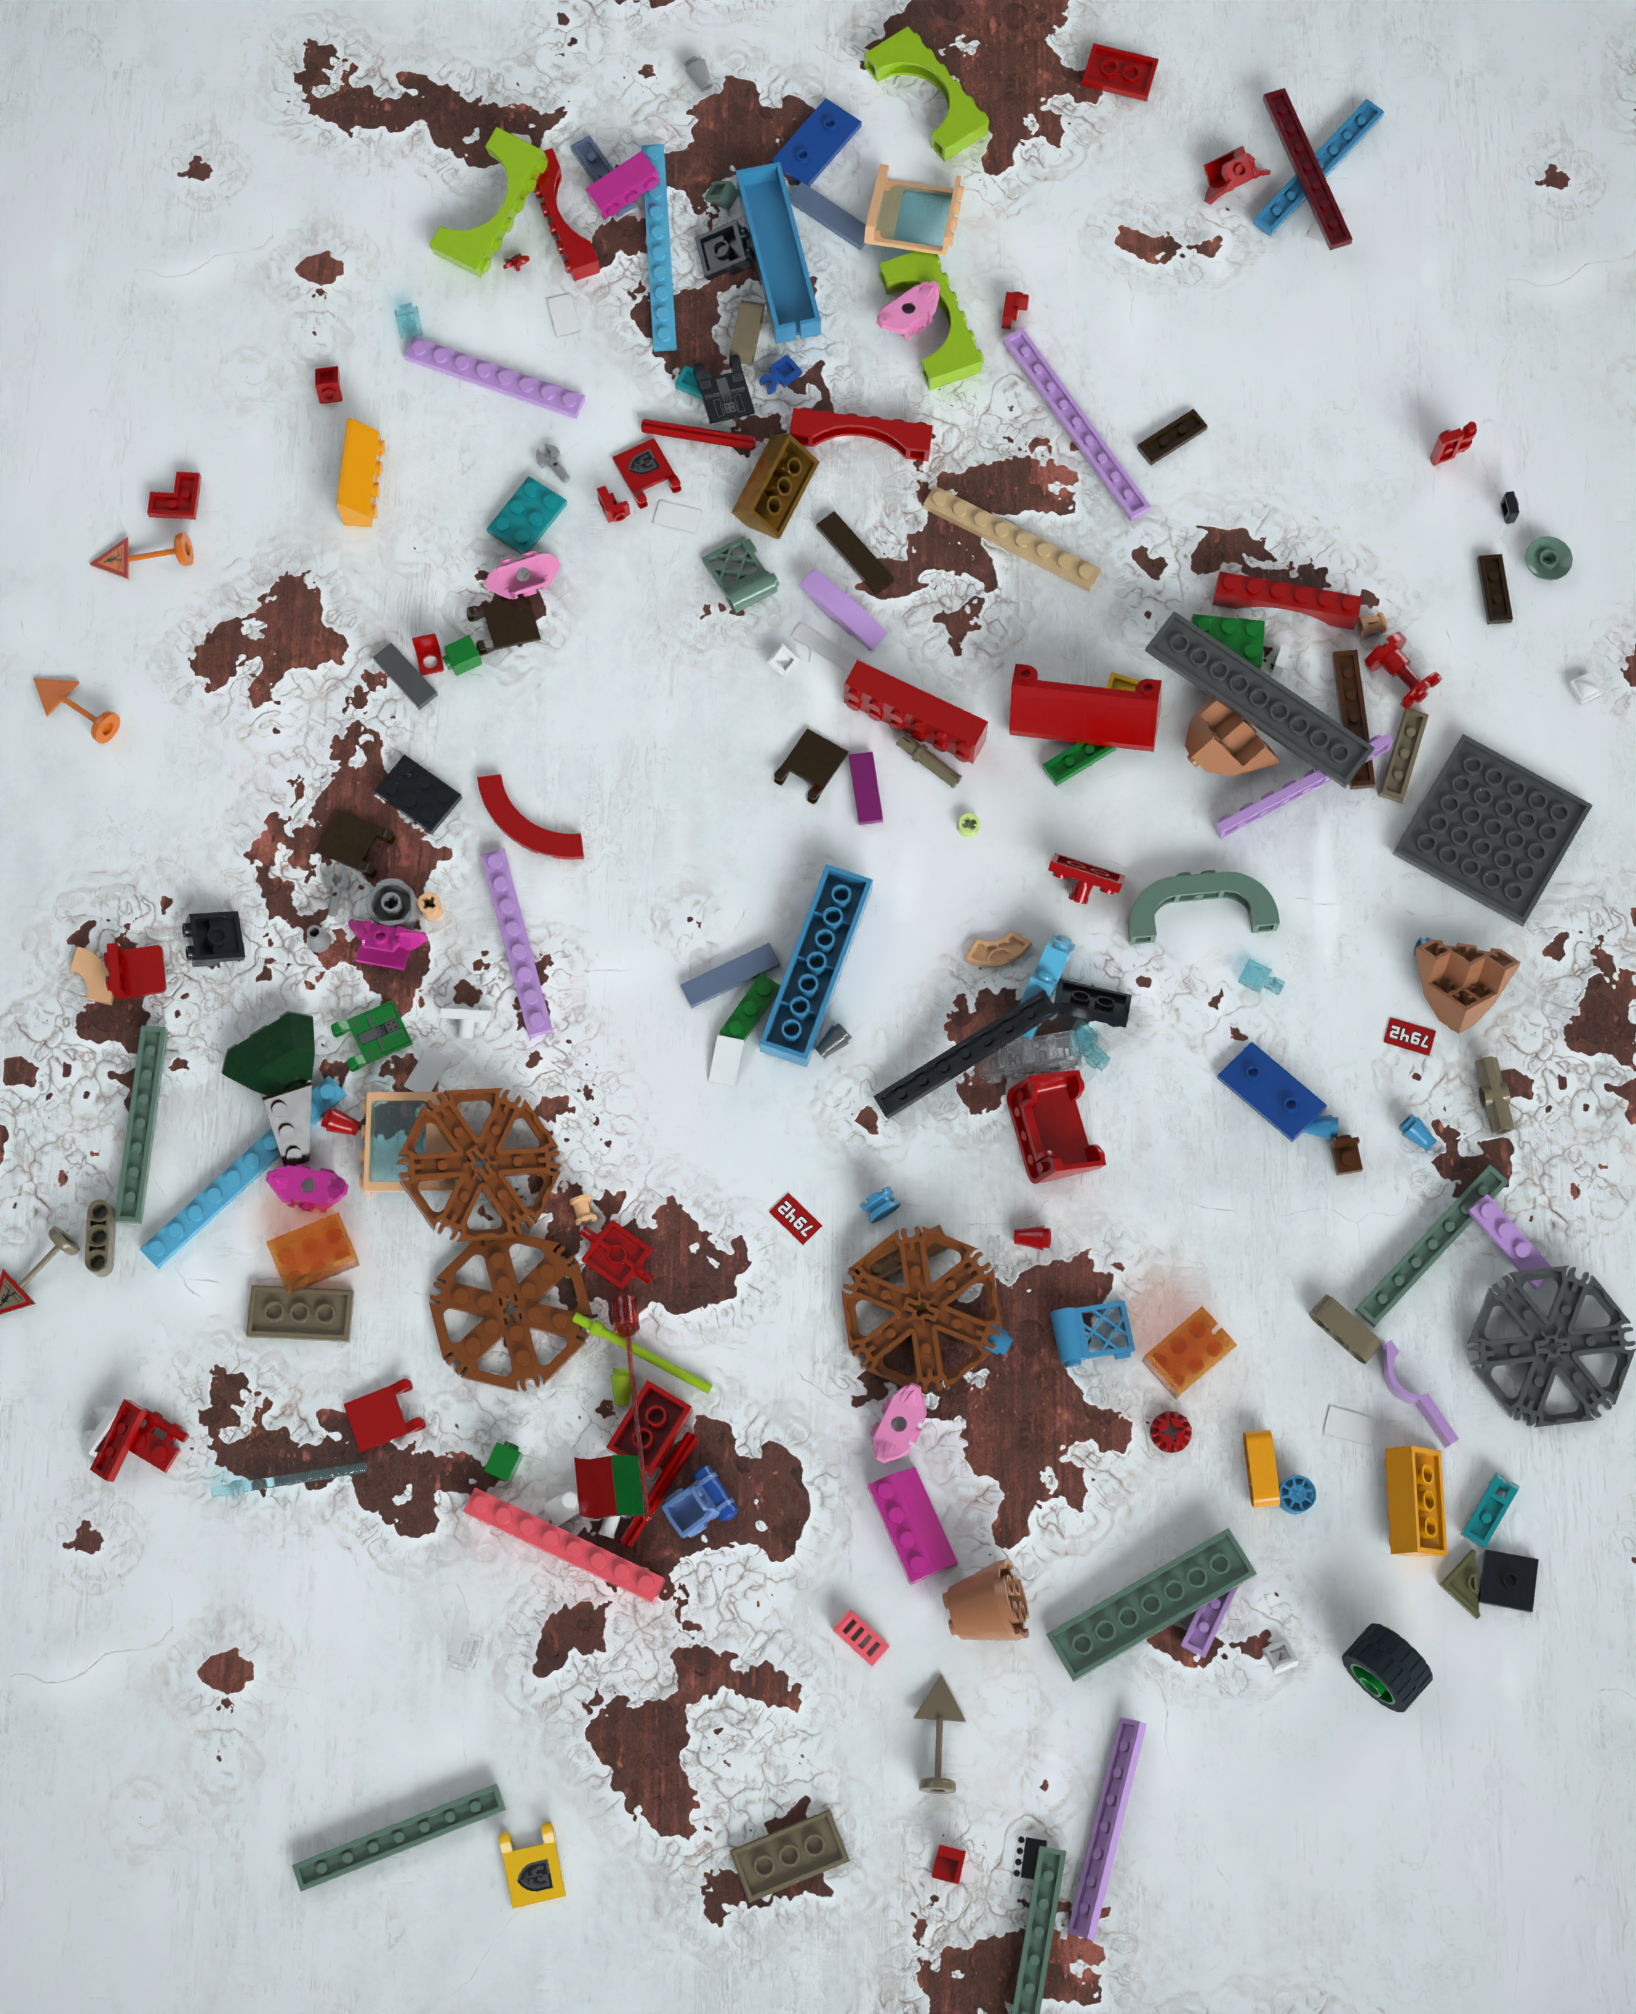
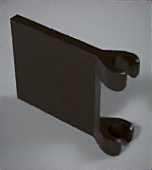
[466,596,541,656]
[774,728,848,804]
[315,810,396,878]

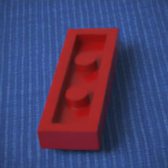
[90,1399,148,1482]

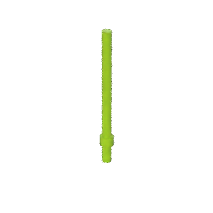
[572,1312,713,1394]

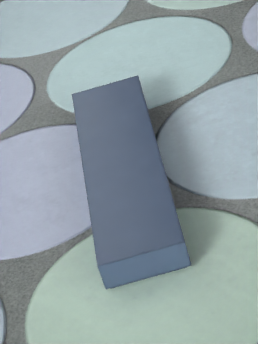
[570,135,637,217]
[789,182,866,250]
[680,943,780,1008]

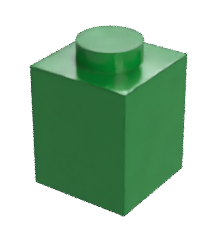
[442,635,482,676]
[484,1441,523,1484]

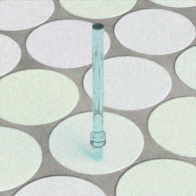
[211,1462,369,1497]

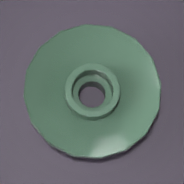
[1525,536,1573,581]

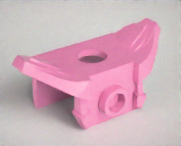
[876,281,940,341]
[484,550,560,599]
[870,1382,927,1463]

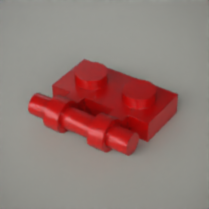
[1429,421,1477,466]
[129,1408,189,1473]

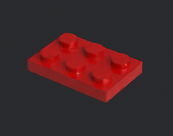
[1081,43,1159,102]

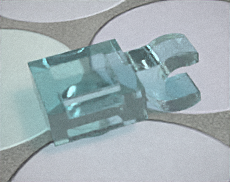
[1238,959,1285,995]

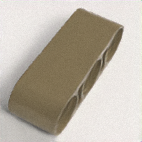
[729,300,765,365]
[85,1199,116,1277]
[1309,1295,1383,1364]

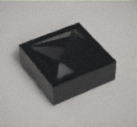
[1500,491,1520,524]

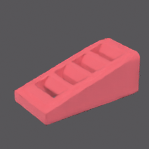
[833,1609,890,1666]

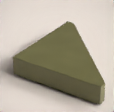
[1439,1549,1481,1619]

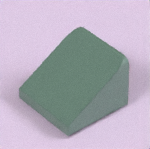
[704,181,738,210]

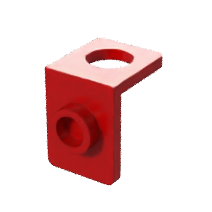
[412,634,444,676]

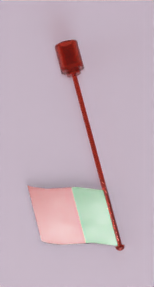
[574,1295,653,1521]

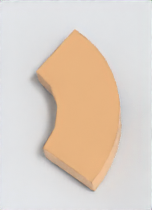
[964,931,1032,968]
[70,946,114,1005]

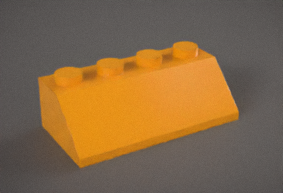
[336,418,385,527]
[1384,1446,1447,1556]

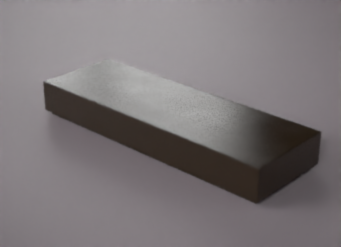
[1137,409,1208,466]
[1477,554,1513,624]

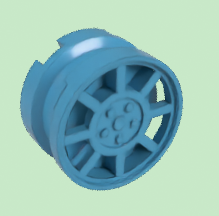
[860,1187,901,1223]
[1279,1475,1316,1515]

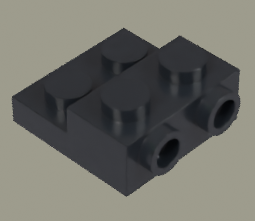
[695,220,755,280]
[182,911,245,967]

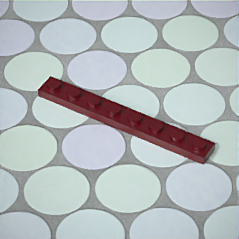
[1263,88,1353,250]

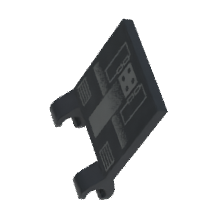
[693,354,755,424]

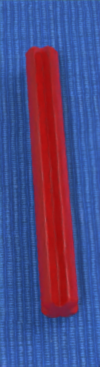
[641,419,756,450]
[620,1432,698,1548]

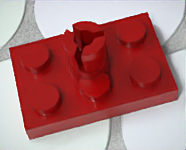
[1048,853,1125,904]

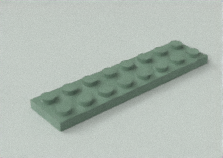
[1046,1528,1257,1682]

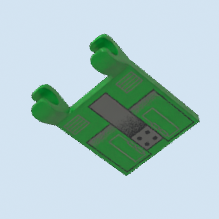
[331,1000,413,1072]

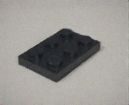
[374,754,462,834]
[1054,979,1132,1028]

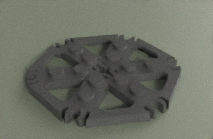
[1467,1265,1636,1428]

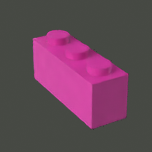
[585,151,660,220]

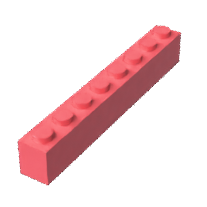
[463,1488,666,1605]

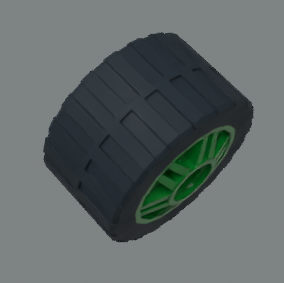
[1342,1623,1433,1712]

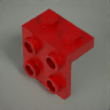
[104,943,167,1000]

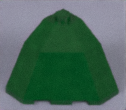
[221,1011,315,1096]

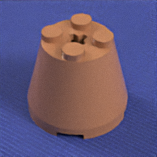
[942,1559,1029,1641]

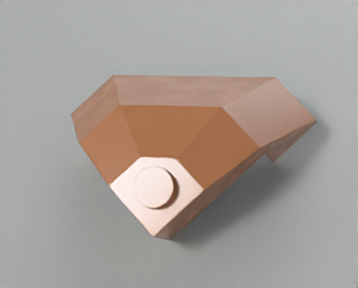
[1185,694,1280,776]
[1415,939,1521,1034]

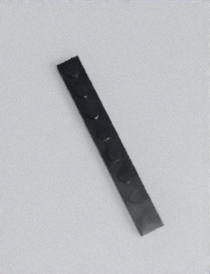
[873,990,1059,1119]

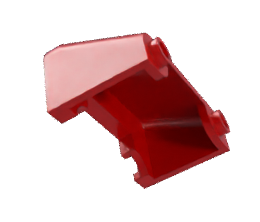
[1007,1070,1107,1184]

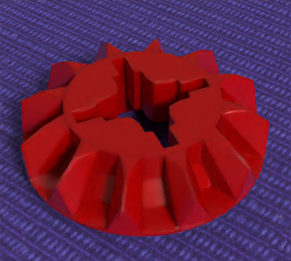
[1150,1411,1192,1453]

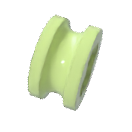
[957,813,980,837]

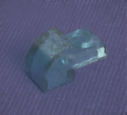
[1068,1018,1111,1071]

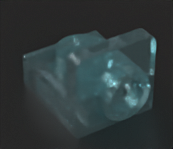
[395,303,423,339]

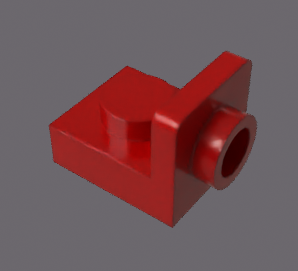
[1001,292,1029,329]
[315,366,343,404]
[597,486,630,523]

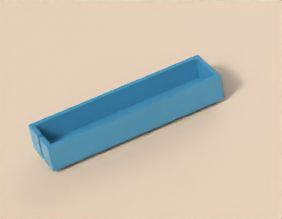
[735,162,821,344]

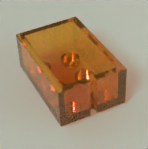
[266,1212,360,1295]
[1142,1306,1237,1400]

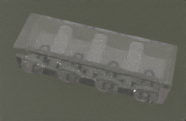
[977,1030,1082,1084]

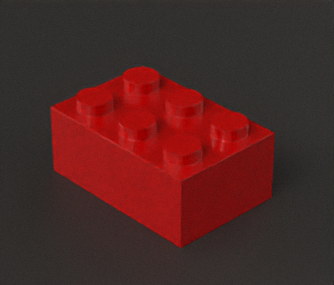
[606,1380,693,1478]

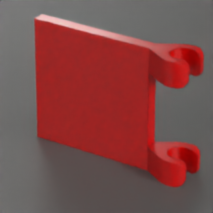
[344,1379,426,1453]

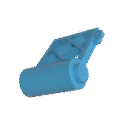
[1050,1300,1135,1368]

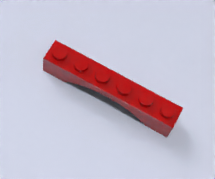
[534,148,600,281]
[789,407,933,462]
[1212,571,1362,630]

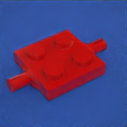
[579,1220,655,1291]

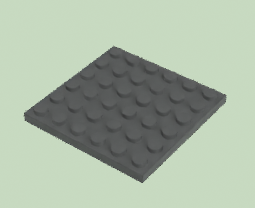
[1392,734,1593,927]

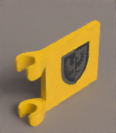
[498,1822,566,1908]

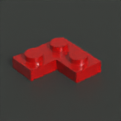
[147,472,202,520]

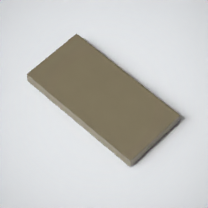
[246,1285,355,1342]
[729,1809,850,1903]

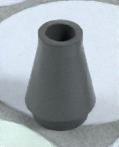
[815,1023,852,1059]

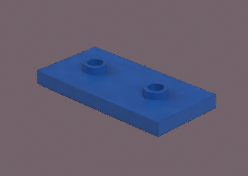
[771,98,862,187]
[1217,1042,1327,1142]

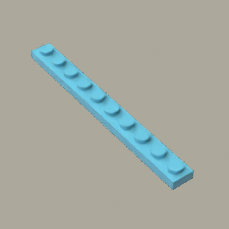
[641,144,677,352]
[140,1076,347,1269]

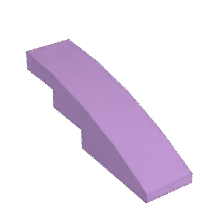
[798,568,888,651]

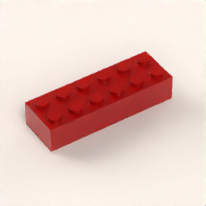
[844,660,988,764]

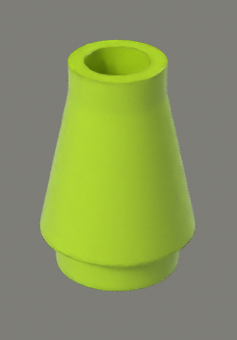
[610,1368,636,1406]

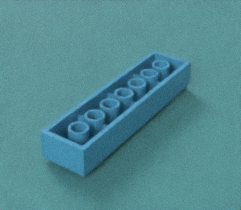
[759,864,873,1067]

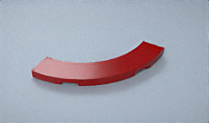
[477,774,584,860]

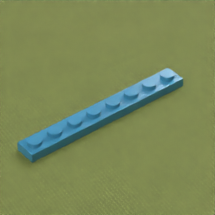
[1253,99,1385,237]

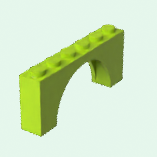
[864,26,989,162]
[429,127,548,278]
[879,251,984,391]

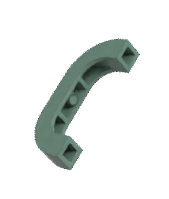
[1128,870,1280,945]

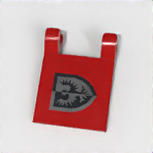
[612,438,682,509]

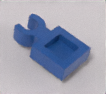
[759,354,802,395]

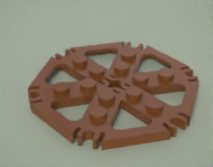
[397,1088,561,1242]
[841,1226,1003,1393]
[429,1232,593,1392]

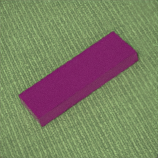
[849,752,883,825]

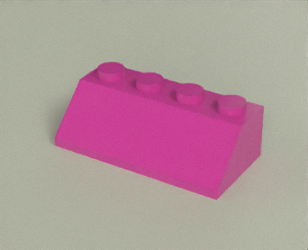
[868,1467,958,1585]

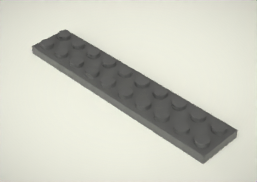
[1145,611,1375,788]

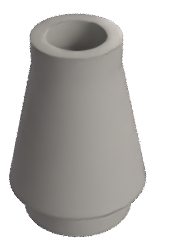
[685,55,713,92]
[307,925,331,953]

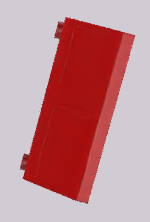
[1009,664,1162,752]

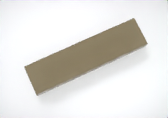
[1379,708,1429,803]

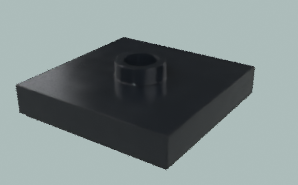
[1478,1549,1539,1613]

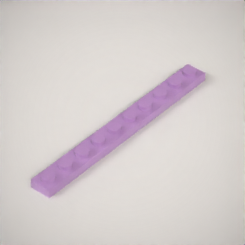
[1003,328,1151,522]

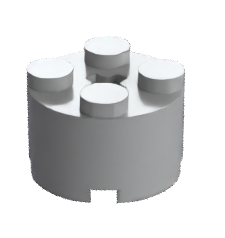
[366,878,420,930]

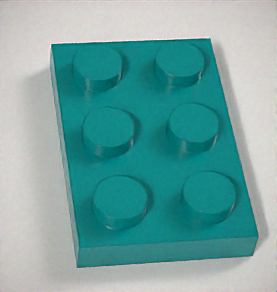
[487,476,567,555]

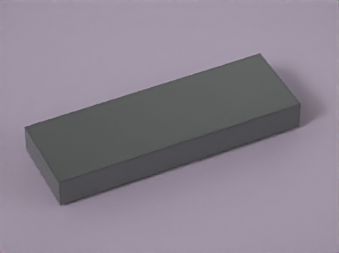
[373,643,438,710]

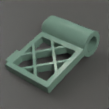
[702,537,779,614]

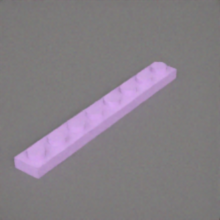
[404,336,585,419]
[1215,733,1393,839]
[480,849,553,1038]
[1067,1717,1147,1941]

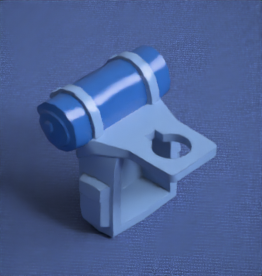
[662,1465,739,1538]

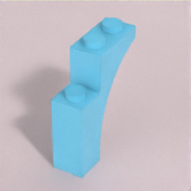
[1019,935,1076,1040]

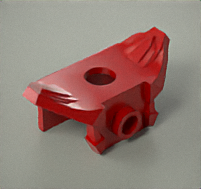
[1203,146,1271,205]

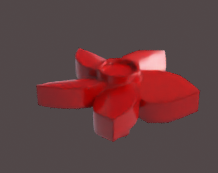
[503,253,530,271]

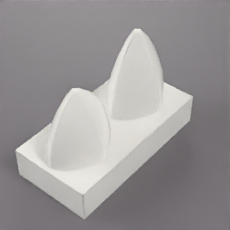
[82,1405,119,1457]

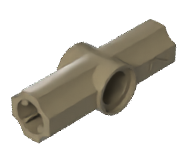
[1474,1056,1515,1135]

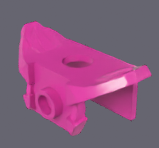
[348,919,427,970]
[266,1164,349,1213]

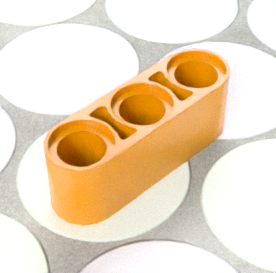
[1243,1430,1280,1508]

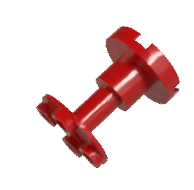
[1364,631,1442,710]

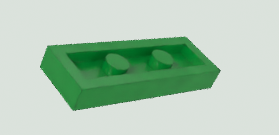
[1042,743,1116,787]
[719,973,780,1042]

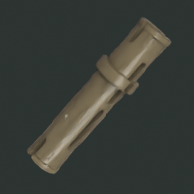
[896,732,962,789]

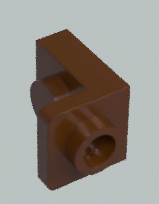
[1330,1135,1363,1176]

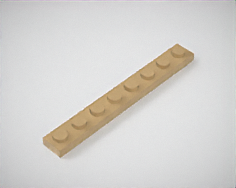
[923,485,1101,592]

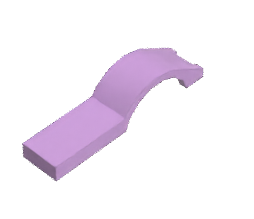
[1381,1340,1459,1448]

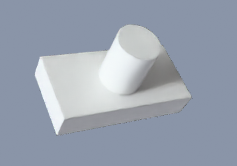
[440,1008,494,1039]
[543,1483,579,1527]

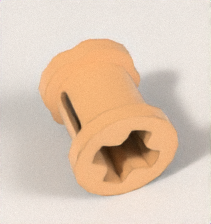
[1357,612,1387,638]
[418,892,443,921]
[569,1194,597,1226]

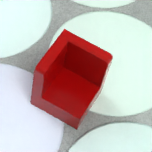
[932,1845,966,1884]

